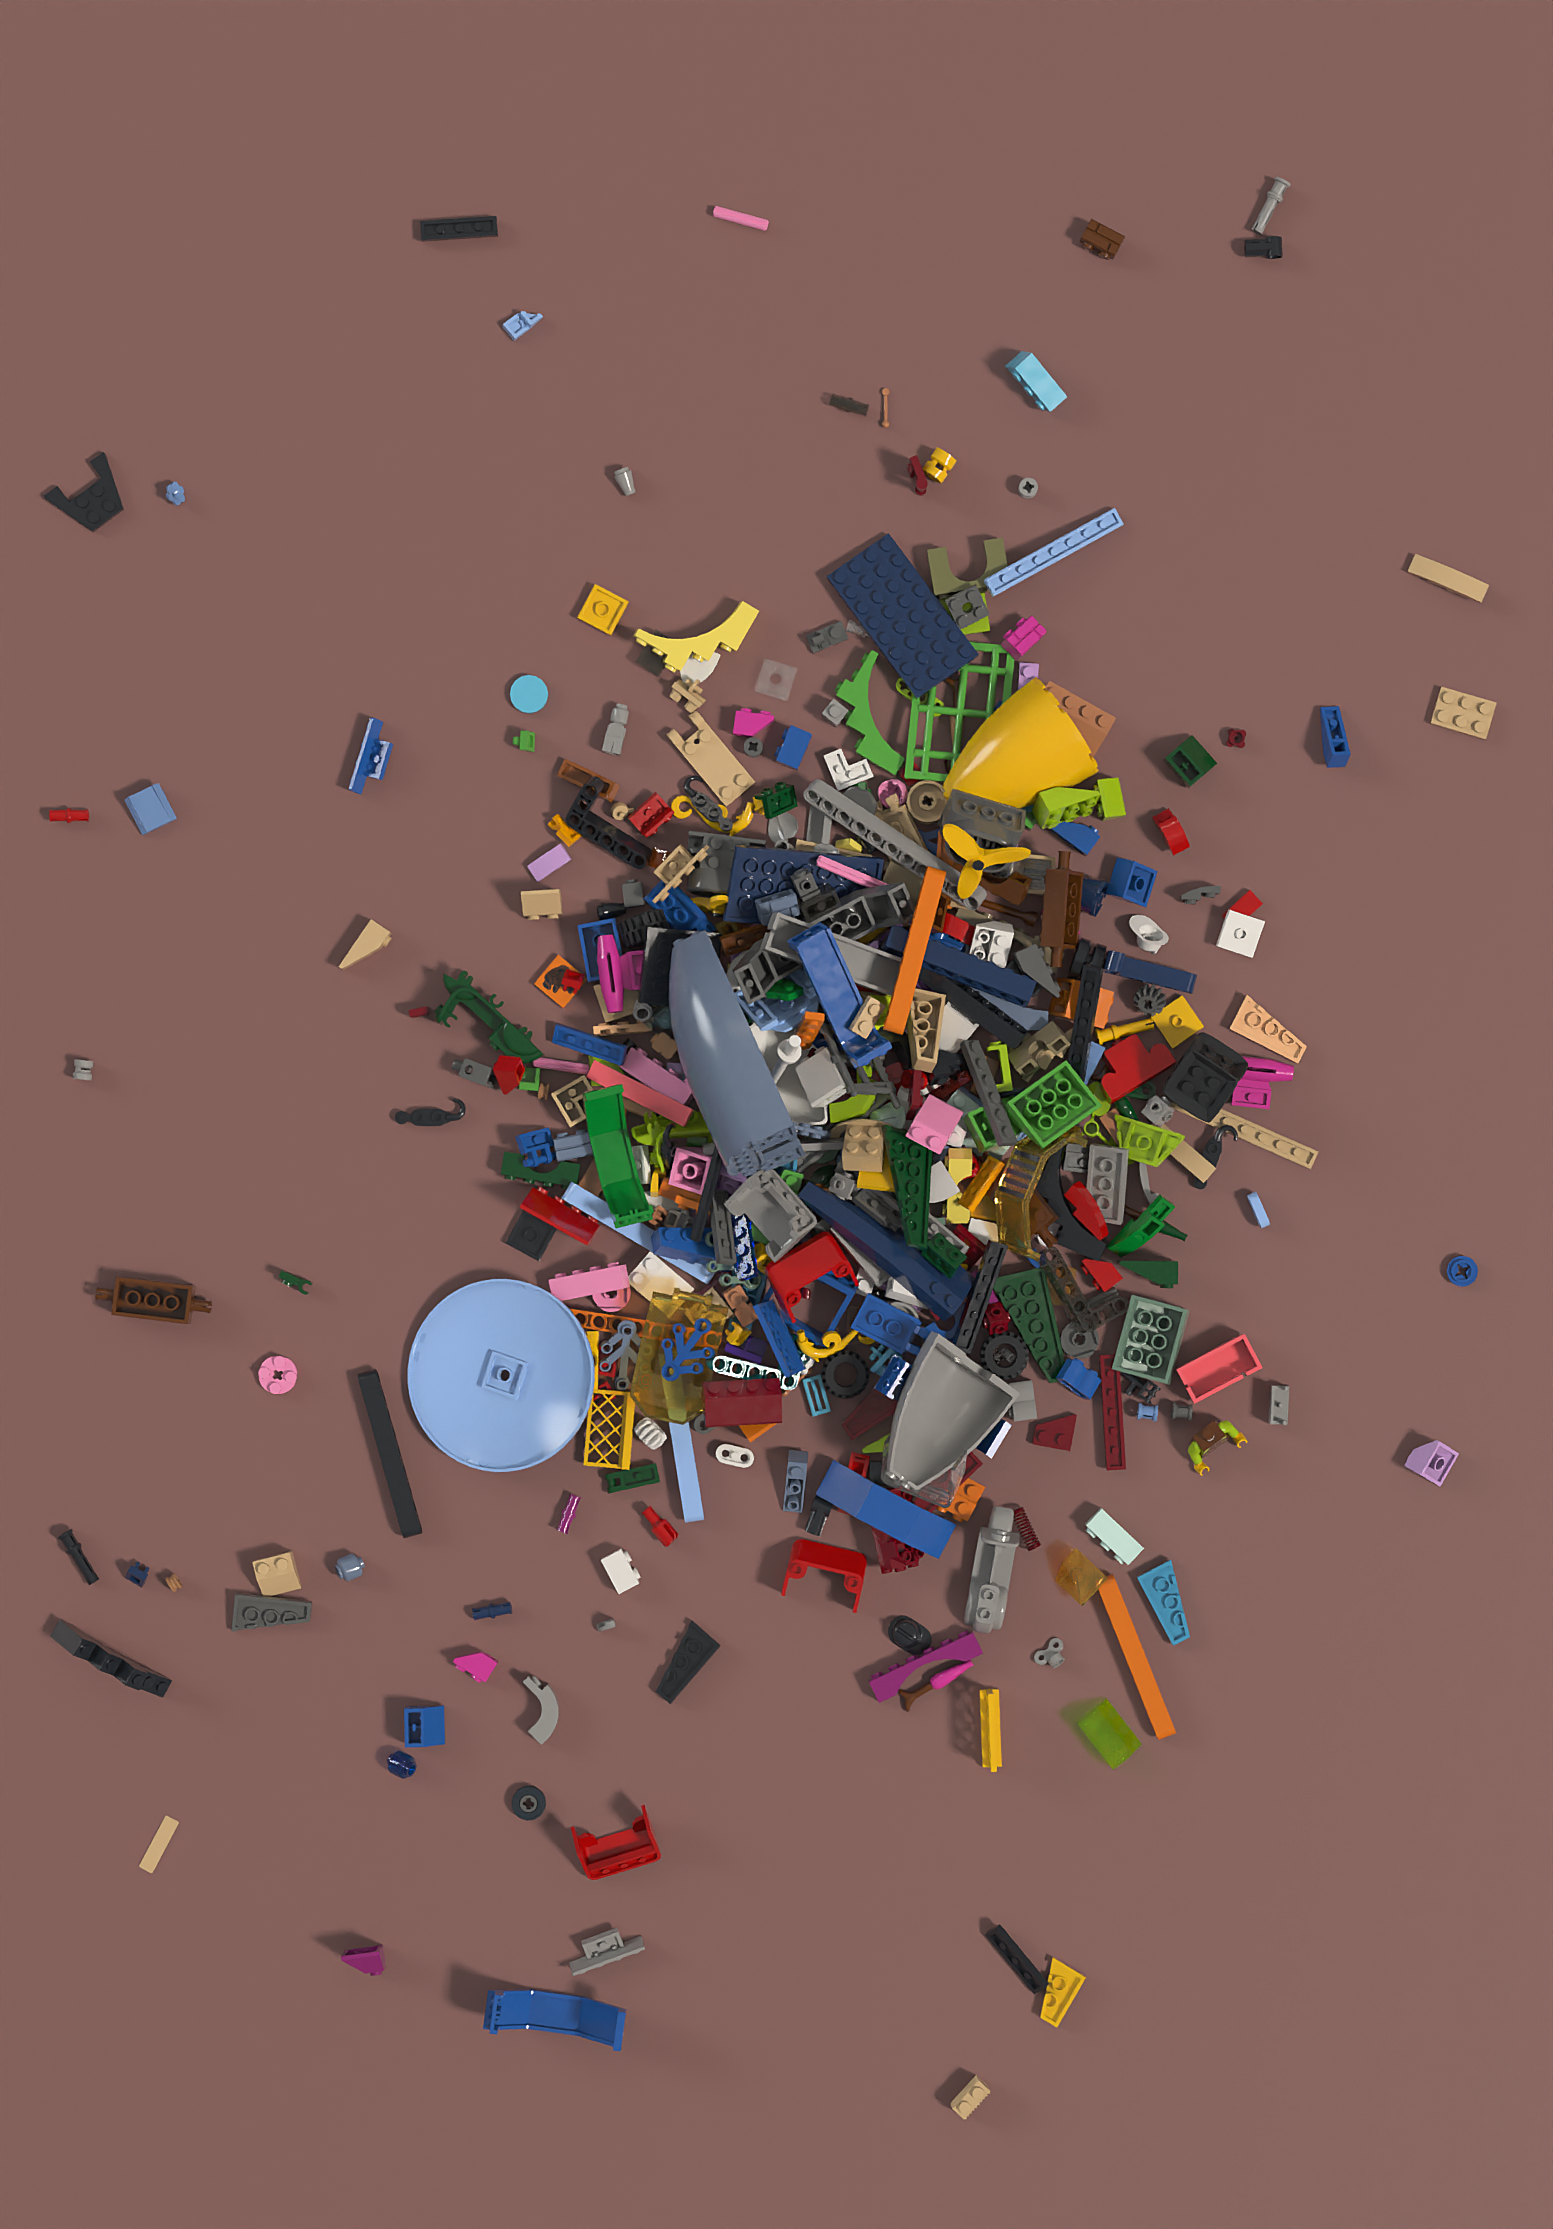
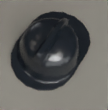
[888,1616,931,1655]

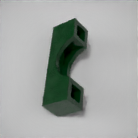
[500,1151,581,1189]

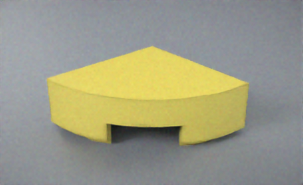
[835,838,863,853]

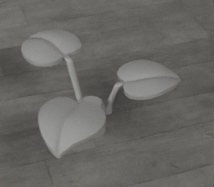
[768,812,841,854]

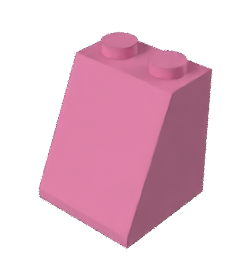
[906,1094,964,1155]
[668,1146,712,1195]

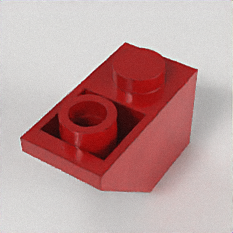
[493,1055,525,1095]
[1080,1258,1123,1292]

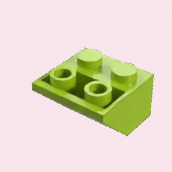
[1092,777,1126,821]

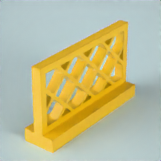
[584,1389,636,1470]
[979,1689,1002,1772]

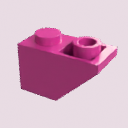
[733,708,774,738]
[453,1651,499,1683]

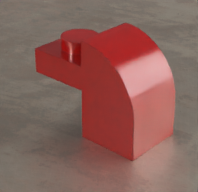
[1152,808,1190,856]

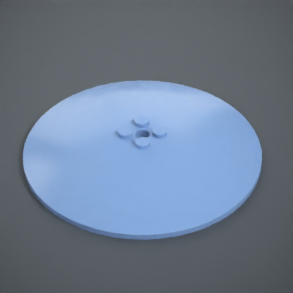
[408,1279,595,1472]

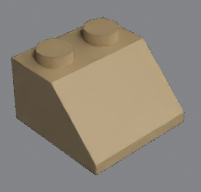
[521,889,563,920]
[252,1551,302,1596]

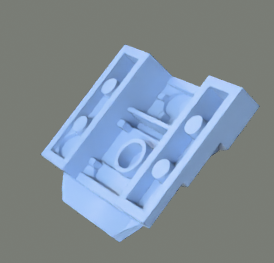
[734,967,820,1033]

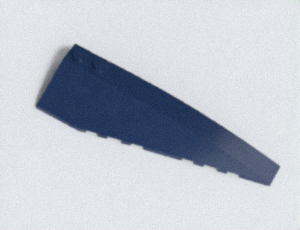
[797,1182,975,1321]

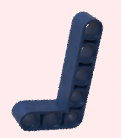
[1102,950,1197,994]

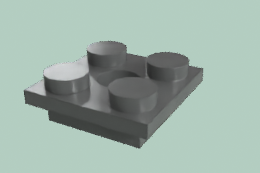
[945,584,990,630]

